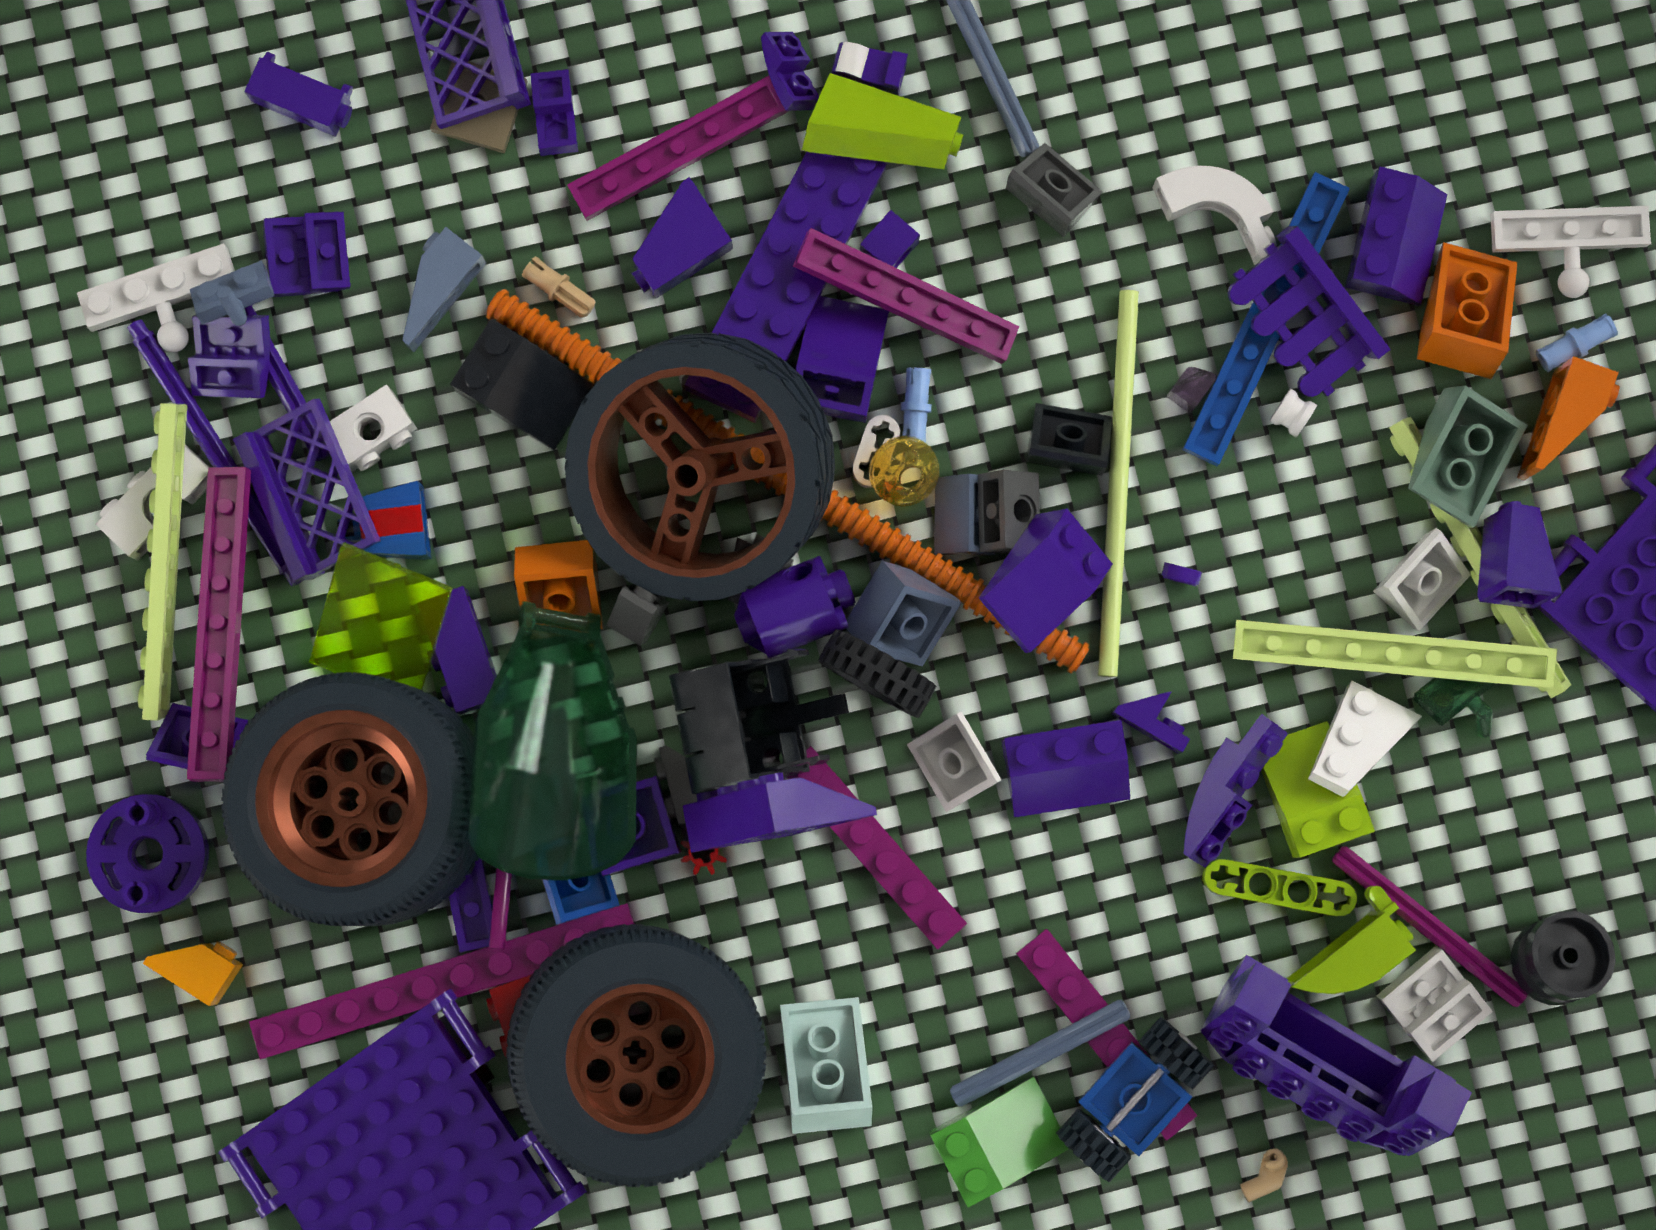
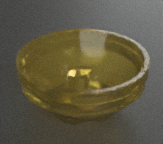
[869,436,939,507]

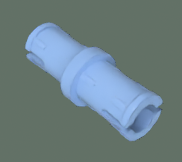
[1536,313,1618,372]
[901,367,932,447]

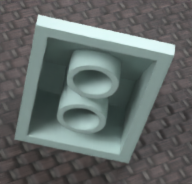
[780,997,872,1134]

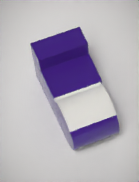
[831,42,908,96]

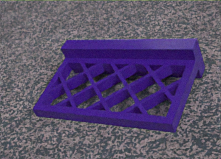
[406,0,531,129]
[233,398,381,581]

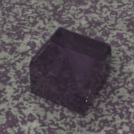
[1166,367,1217,413]

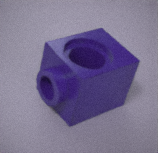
[860,210,920,268]

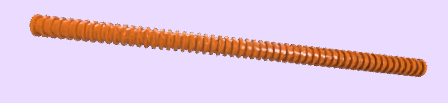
[486,289,1089,674]

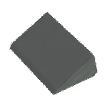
[1006,143,1103,237]

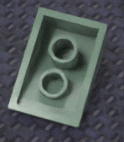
[1408,385,1528,528]

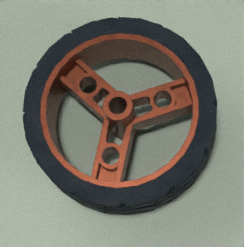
[565,333,835,601]

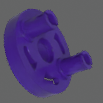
[86,794,209,913]

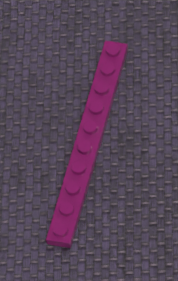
[249,903,635,1060]

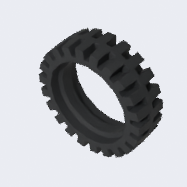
[818,629,937,718]

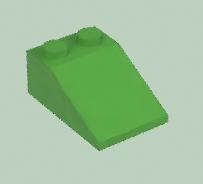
[929,1076,1069,1208]

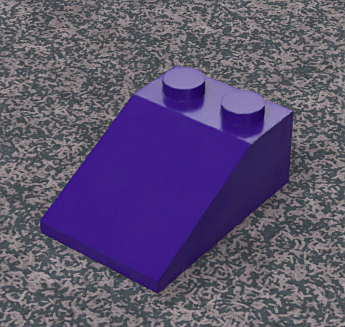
[979,508,1113,653]

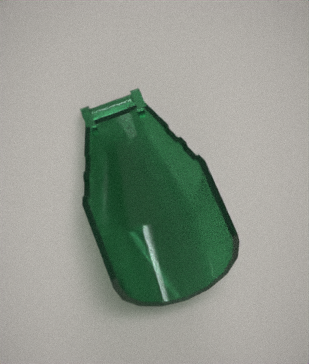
[469,601,637,881]

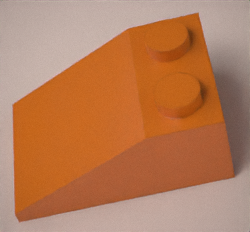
[1417,242,1518,379]
[1517,356,1620,481]

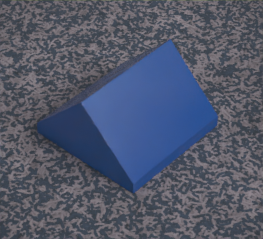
[533,832,619,925]

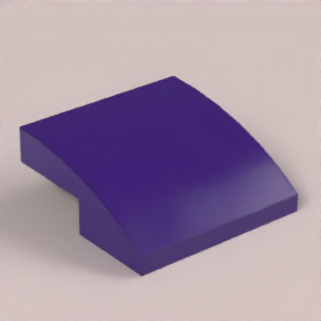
[263,212,351,297]
[188,315,270,398]

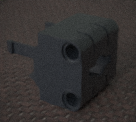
[669,649,849,794]

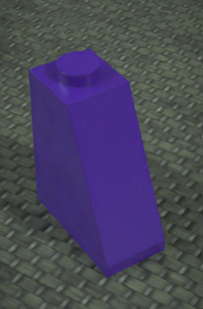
[631,177,733,298]
[1477,501,1562,609]

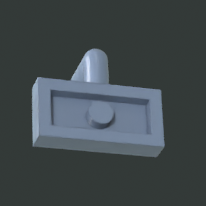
[189,260,275,326]

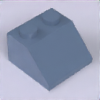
[846,561,962,667]

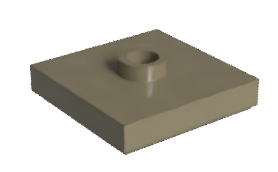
[430,61,528,154]

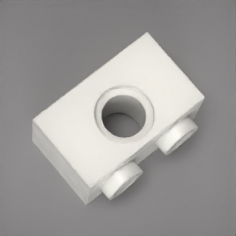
[330,384,417,471]

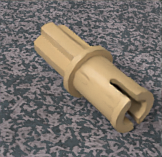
[522,256,595,318]

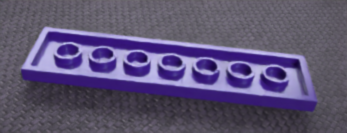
[684,152,889,423]

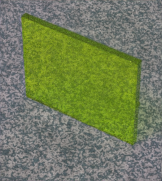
[309,542,453,690]

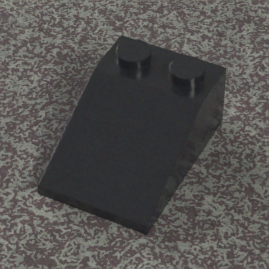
[450,318,595,451]

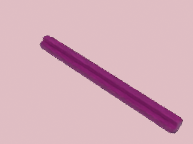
[1332,846,1528,1007]

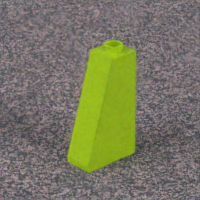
[802,73,964,169]

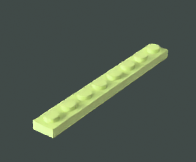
[138,403,187,721]
[1389,416,1571,699]
[1233,620,1557,688]

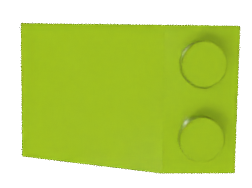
[1261,721,1375,858]

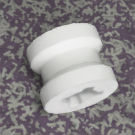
[1270,388,1317,438]

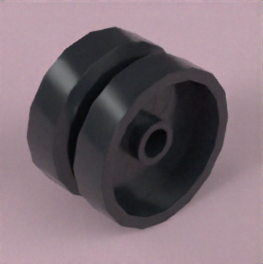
[1510,911,1616,1005]

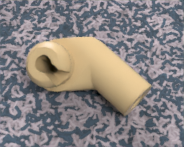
[1240,1148,1288,1203]

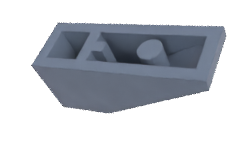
[402,227,486,352]

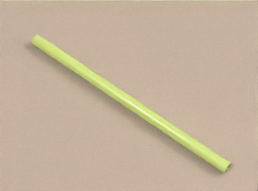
[1098,290,1139,677]

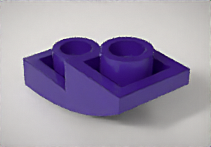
[761,32,819,111]

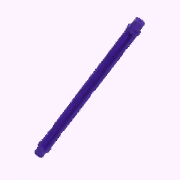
[127,319,304,587]

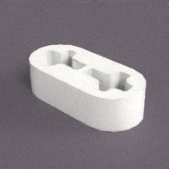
[852,415,900,489]

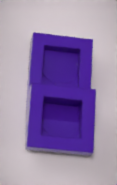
[530,69,579,156]

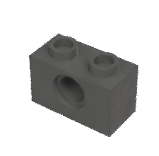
[977,469,1040,554]

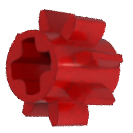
[681,841,727,875]

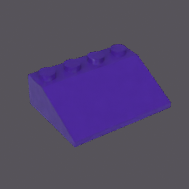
[683,772,877,853]

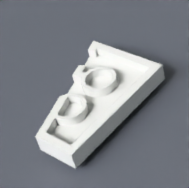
[1308,681,1422,797]

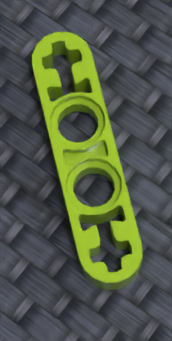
[1202,859,1357,916]

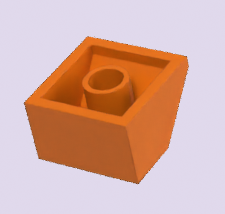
[514,540,603,637]

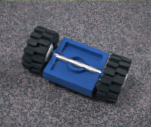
[1056,1017,1215,1182]

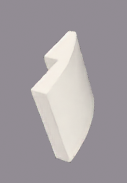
[1376,946,1493,1062]

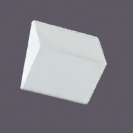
[1373,528,1471,631]
[907,711,1001,812]

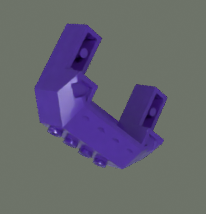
[1200,955,1472,1156]

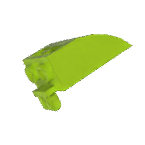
[1287,886,1416,994]

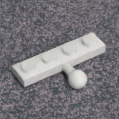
[1490,206,1651,298]
[77,243,235,352]

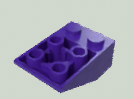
[796,296,889,423]

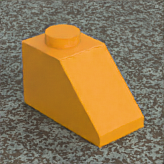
[143,941,243,1006]

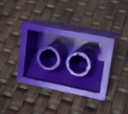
[1345,166,1448,306]
[1001,720,1130,818]

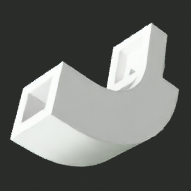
[1152,166,1277,265]

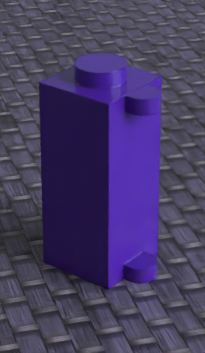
[244,52,353,137]

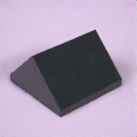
[1025,403,1112,476]

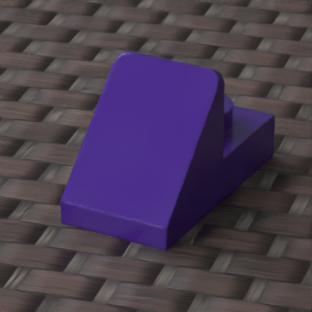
[1110,691,1190,754]

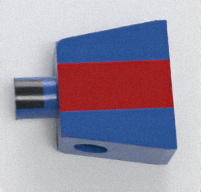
[337,481,432,560]

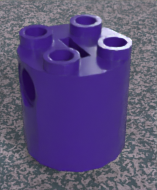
[734,556,849,659]

